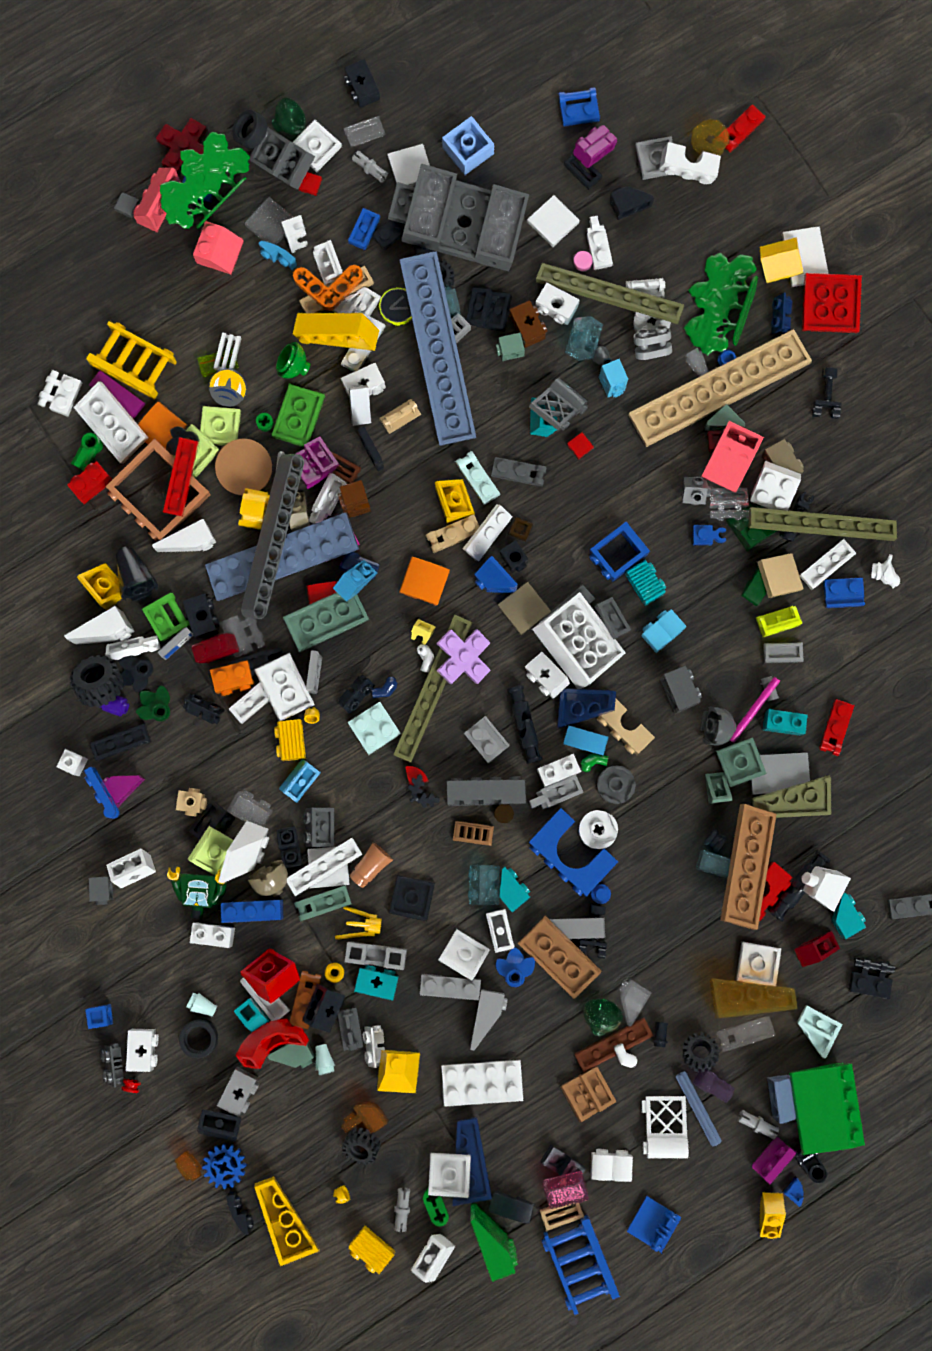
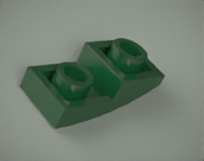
[741,566,767,606]

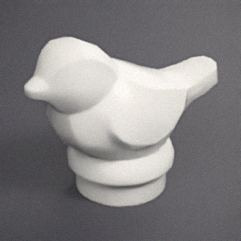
[871,554,900,588]

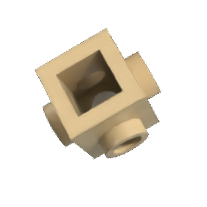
[176,788,207,817]

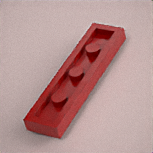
[163,437,199,517]

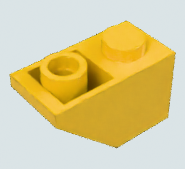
[760,1193,786,1239]

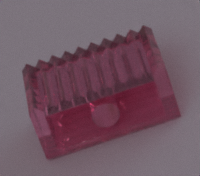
[543,1171,589,1210]

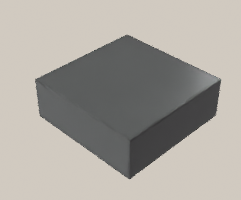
[114,192,140,218]

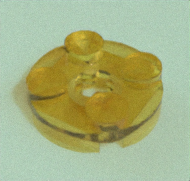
[691,119,729,156]

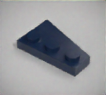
[558,689,616,727]

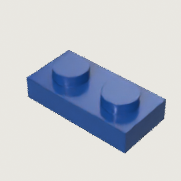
[348,208,380,250]

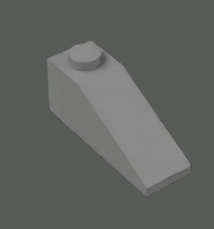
[470,989,508,1050]

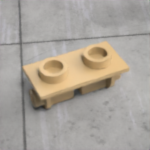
[379,399,421,434]

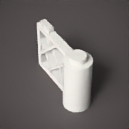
[642,1096,688,1158]

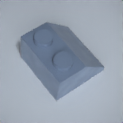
[767,1075,796,1124]

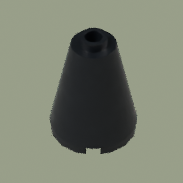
[116,547,158,601]

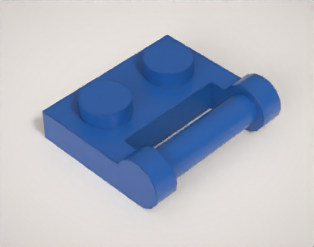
[558,87,600,127]

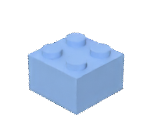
[442,116,494,175]

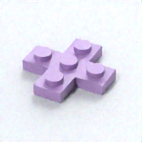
[437,630,490,684]

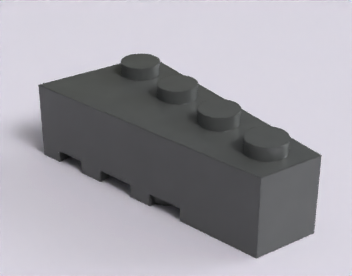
[447,776,526,806]

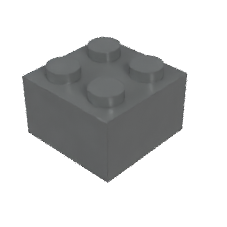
[660,666,702,714]

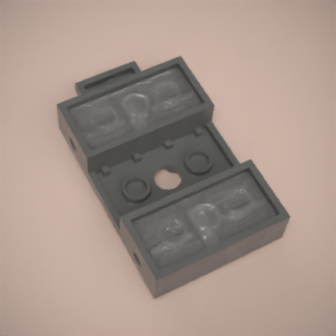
[388,164,529,271]

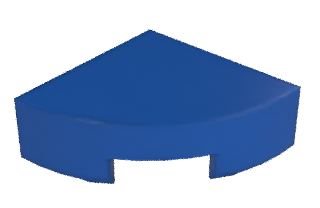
[783,1177,803,1207]

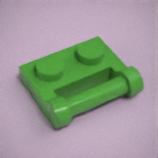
[142,593,191,642]

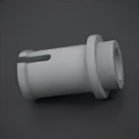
[760,676,779,701]

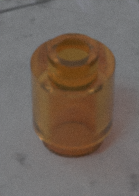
[174,1151,202,1182]

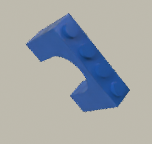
[528,808,618,896]

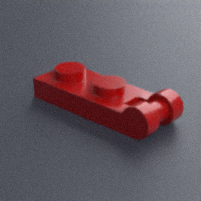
[716,104,766,152]
[819,699,855,756]

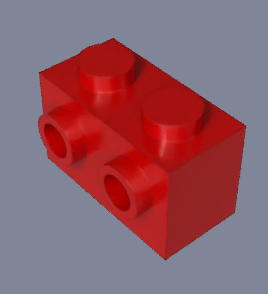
[67,461,113,504]

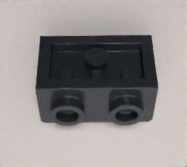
[188,800,236,840]

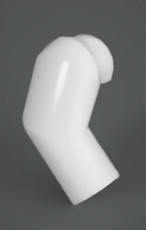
[417,644,434,673]

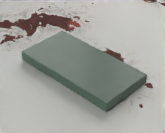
[283,592,369,652]

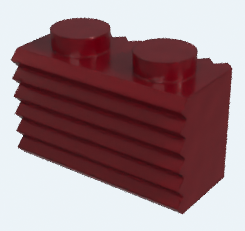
[192,633,239,663]

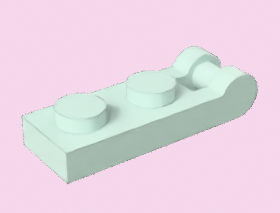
[455,451,500,505]

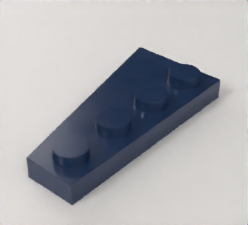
[453,1117,492,1206]

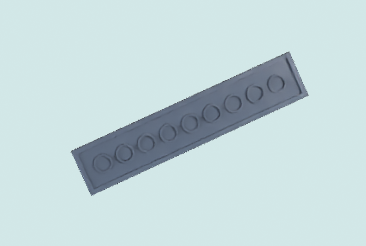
[400,251,476,446]

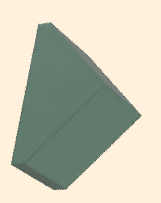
[705,404,745,431]
[705,772,732,804]

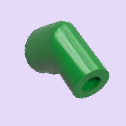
[581,753,608,772]

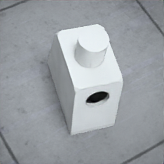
[802,866,851,911]

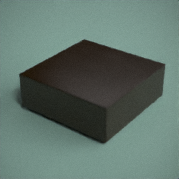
[508,517,533,542]

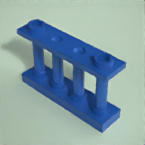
[542,1214,620,1315]

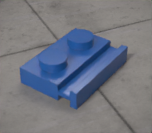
[823,578,865,608]

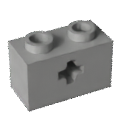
[217,1067,259,1116]

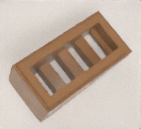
[453,821,494,846]

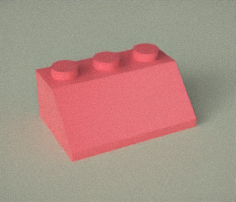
[134,167,181,232]

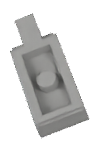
[529,775,584,809]

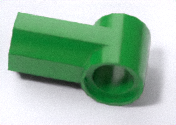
[71,433,103,471]

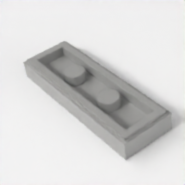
[549,918,605,939]

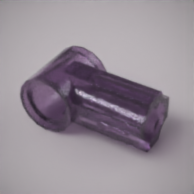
[693,1068,735,1103]

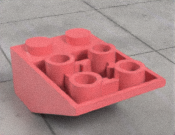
[701,421,764,493]

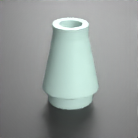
[186,993,217,1017]
[315,1044,335,1075]

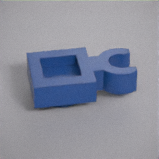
[693,525,726,545]

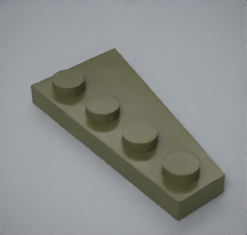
[752,775,831,818]

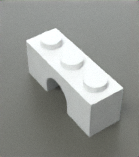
[659,142,721,184]

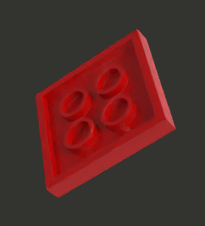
[802,273,862,333]

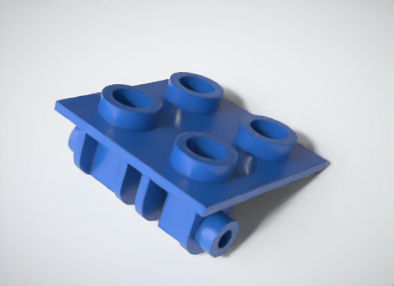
[627,1196,681,1253]

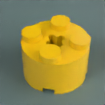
[239,488,270,530]

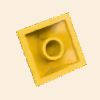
[760,237,804,283]
[435,479,475,524]
[77,563,122,610]

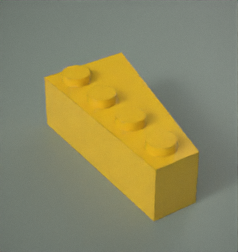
[293,313,379,351]
[255,1176,319,1266]

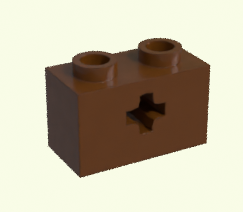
[509,300,547,348]

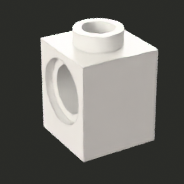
[57,749,88,776]

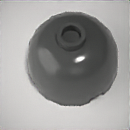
[700,706,736,745]

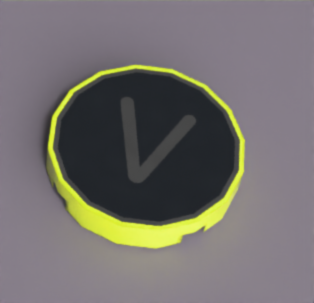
[379,288,412,326]

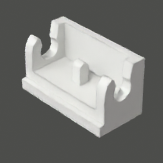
[281,215,308,253]
[313,240,343,286]

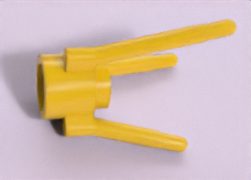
[335,906,381,939]

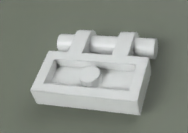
[38,370,82,416]

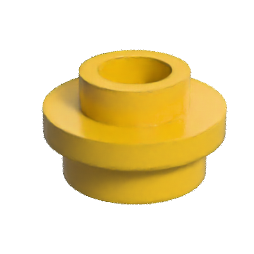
[325,963,344,983]

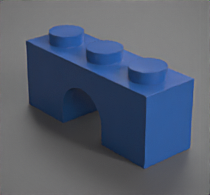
[221,900,283,923]

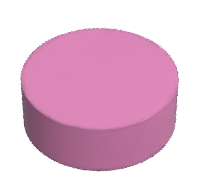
[574,251,592,271]

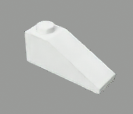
[152,519,216,552]

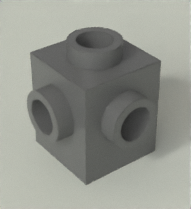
[682,476,711,505]

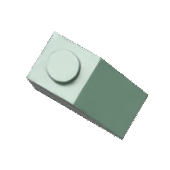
[268,1043,315,1068]

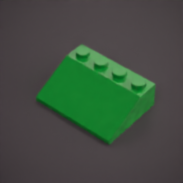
[789,1063,865,1155]
[471,1202,518,1282]

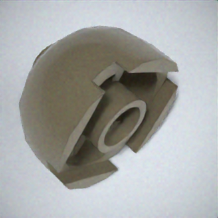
[248,860,288,897]

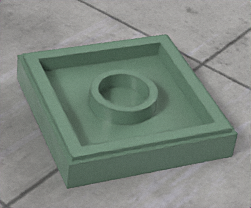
[716,737,767,787]

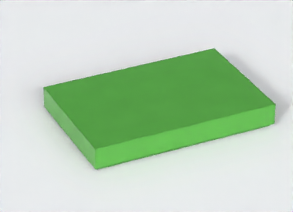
[271,384,325,447]

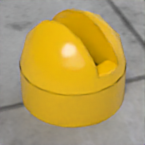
[304,707,320,724]
[333,1185,350,1204]

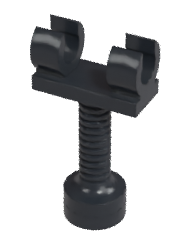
[812,367,842,419]
[779,492,814,542]
[579,905,607,959]

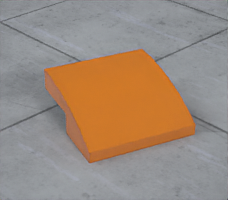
[138,402,187,449]
[399,557,450,605]

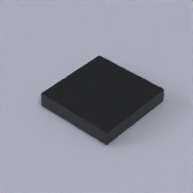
[358,426,384,472]
[389,875,435,921]

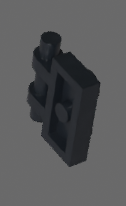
[849,958,895,999]

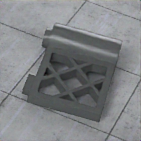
[529,377,588,431]

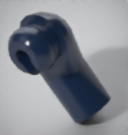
[372,677,397,698]

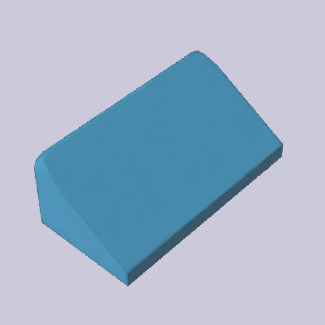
[279,759,321,803]

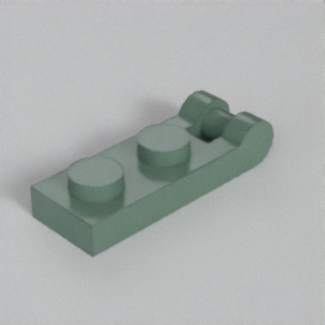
[294,885,352,922]

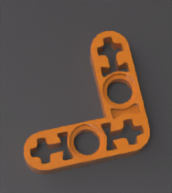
[293,265,363,311]

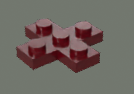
[156,118,207,174]

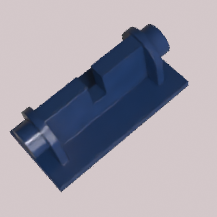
[771,293,792,334]

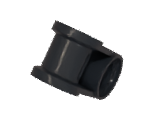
[794,1149,827,1183]

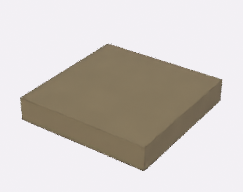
[498,582,551,635]

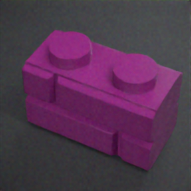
[573,125,617,168]

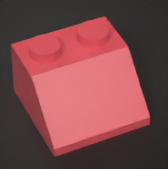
[193,221,244,274]

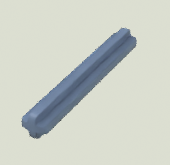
[676,1071,722,1146]

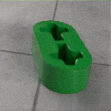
[423,1188,449,1227]

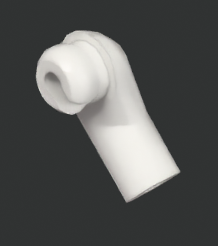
[614,1044,637,1068]

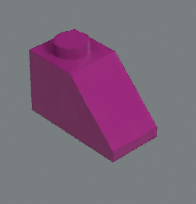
[103,775,145,807]

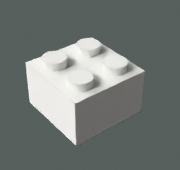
[750,461,801,511]

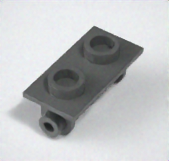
[338,1008,363,1051]

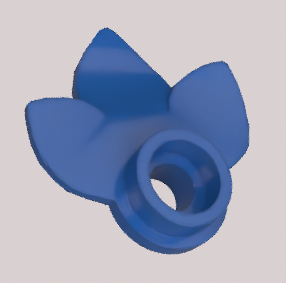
[496,947,535,987]

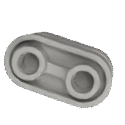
[634,325,672,360]

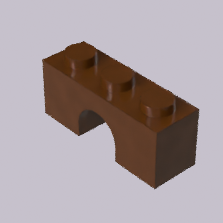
[338,480,371,518]

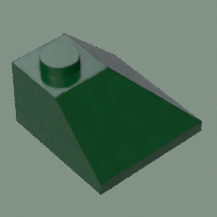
[726,502,777,551]

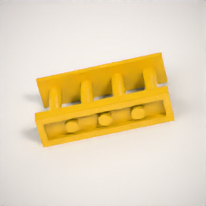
[86,321,177,400]

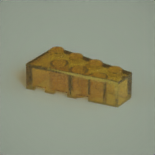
[710,978,798,1019]

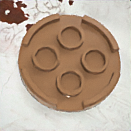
[215,439,272,496]

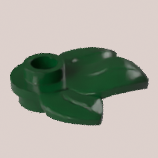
[136,685,170,722]

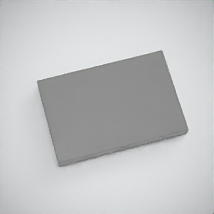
[751,753,810,795]

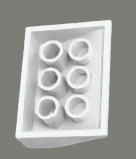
[532,592,625,689]

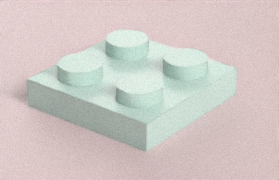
[348,702,401,755]

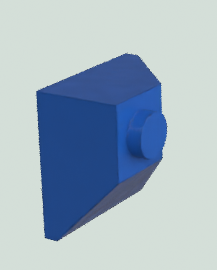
[474,556,518,593]

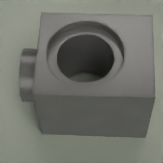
[89,877,113,905]

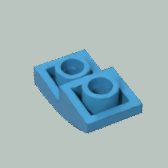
[259,241,297,270]
[564,726,608,755]

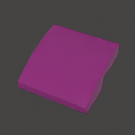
[296,437,339,489]

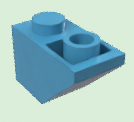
[333,560,377,602]

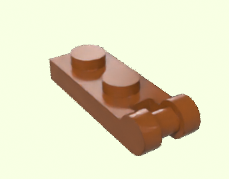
[290,970,322,1029]

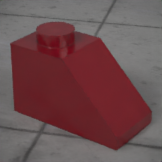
[794,931,840,967]

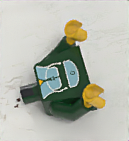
[167,867,227,919]

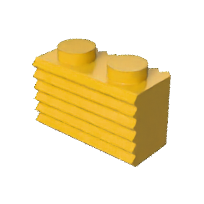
[274,719,306,761]
[348,1225,395,1274]

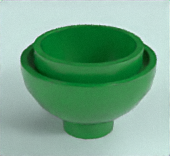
[276,342,310,379]

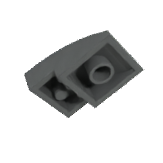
[249,127,315,190]

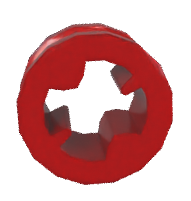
[121,1079,141,1093]

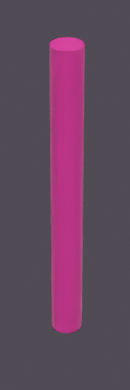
[730,677,780,743]

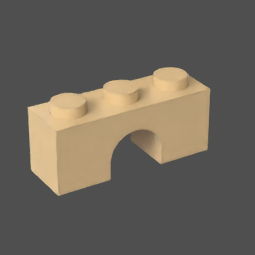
[597,699,655,755]

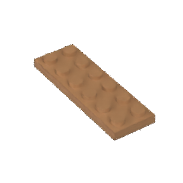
[720,804,777,930]

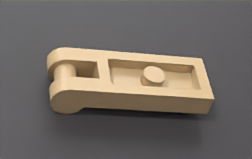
[426,515,479,553]

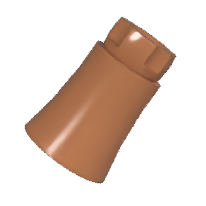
[350,843,393,888]

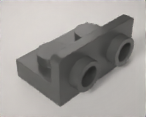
[303,808,334,847]

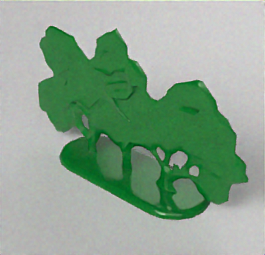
[160,132,250,229]
[684,253,758,356]

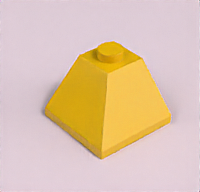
[377,1050,420,1093]

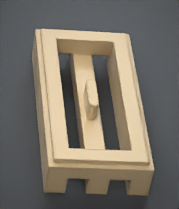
[540,1197,584,1231]

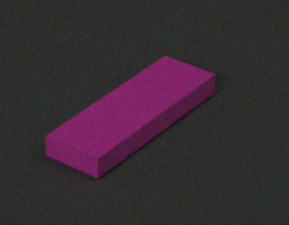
[89,370,145,419]

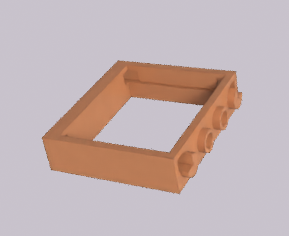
[106,439,210,541]

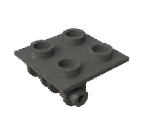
[100,1043,124,1087]

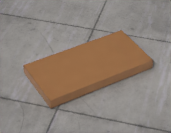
[518,916,602,999]

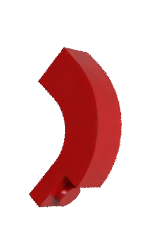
[236,1019,309,1069]

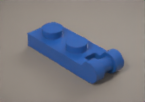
[84,767,120,819]

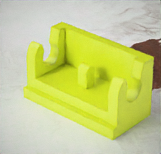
[756,606,802,638]

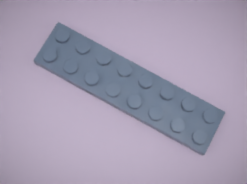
[205,512,359,601]

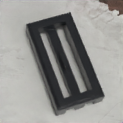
[563,153,602,190]

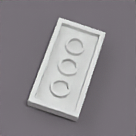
[74,381,148,464]
[442,1060,523,1106]

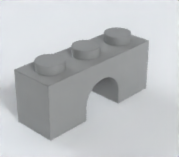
[345,941,407,970]
[420,974,481,1000]

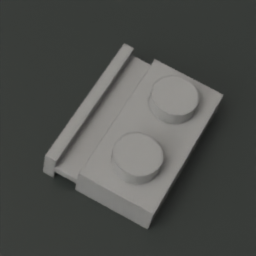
[464,716,510,763]

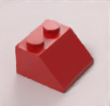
[240,948,300,1004]

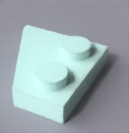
[797,1005,843,1059]

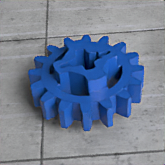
[202,1143,247,1189]

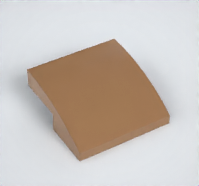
[560,1066,616,1122]

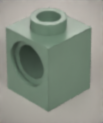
[496,333,525,361]

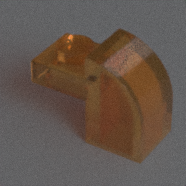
[341,1102,389,1134]

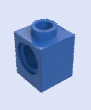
[86,1004,113,1029]

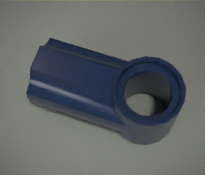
[339,552,380,580]

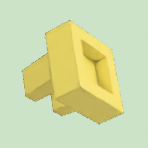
[411,619,435,645]

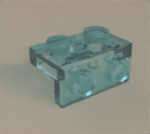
[468,865,500,905]

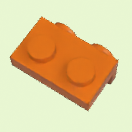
[210,661,255,696]

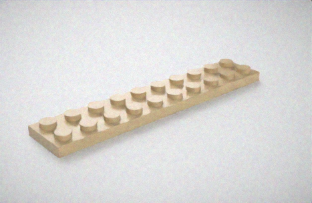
[628,329,812,447]

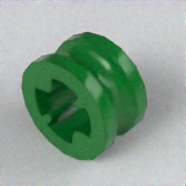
[256,413,274,432]

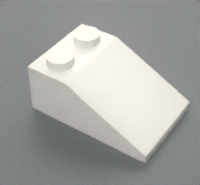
[64,606,135,645]
[218,821,269,883]

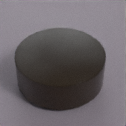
[495,804,514,824]

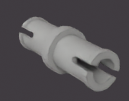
[352,151,388,182]
[737,1110,779,1140]
[394,1188,410,1232]

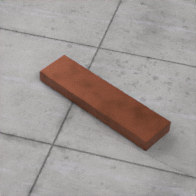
[574,1018,653,1072]

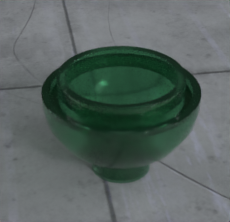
[272,98,306,135]
[583,999,623,1036]

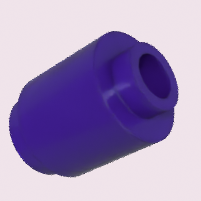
[100,696,129,717]

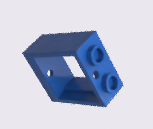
[589,522,650,582]

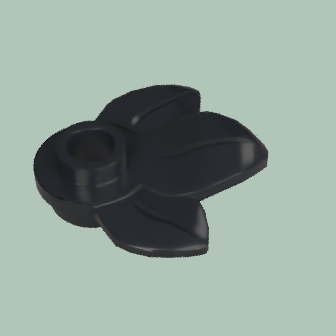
[166,427,199,455]
[118,656,153,692]

